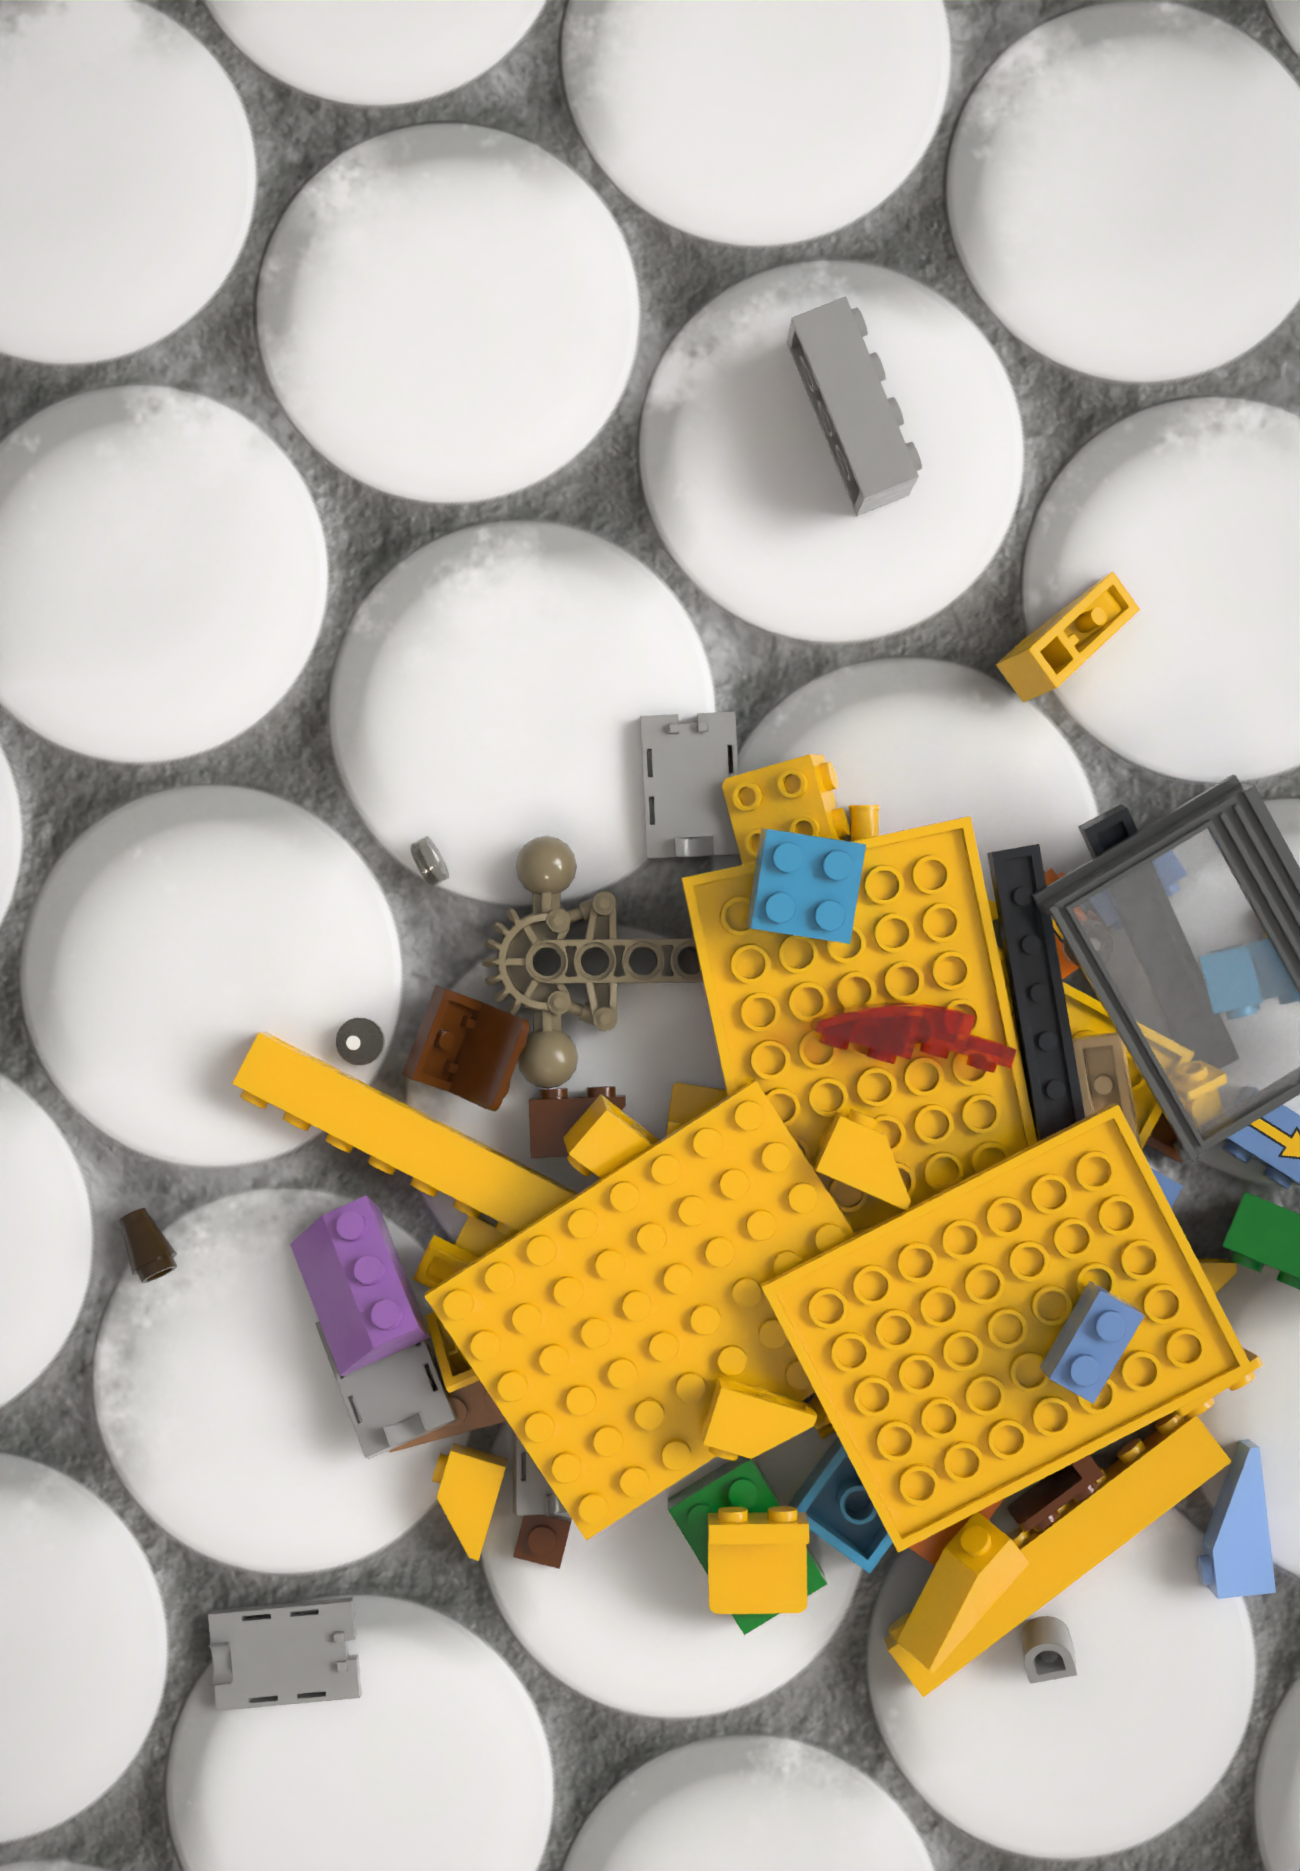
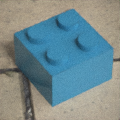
[746,828,866,944]
[788,1436,893,1574]

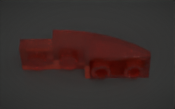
[810,1002,1017,1073]

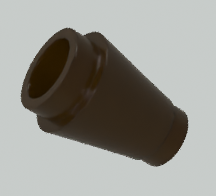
[119,1208,177,1283]

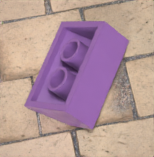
[290,1196,430,1377]

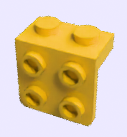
[722,754,850,864]
[707,1506,809,1614]

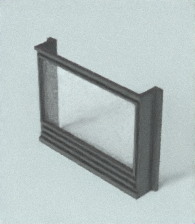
[1032,774,1300,1162]

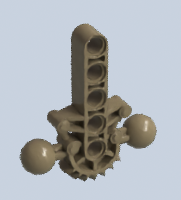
[482,836,703,1089]

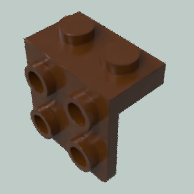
[402,985,530,1112]
[1007,1455,1104,1532]

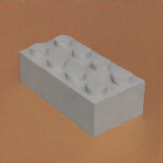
[787,296,922,516]

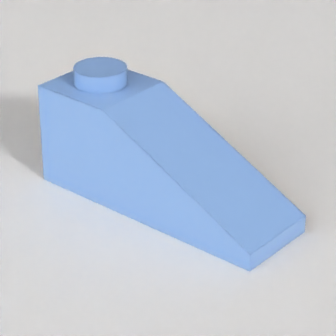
[1197,1439,1276,1599]

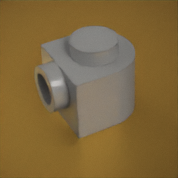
[1021,1616,1078,1684]

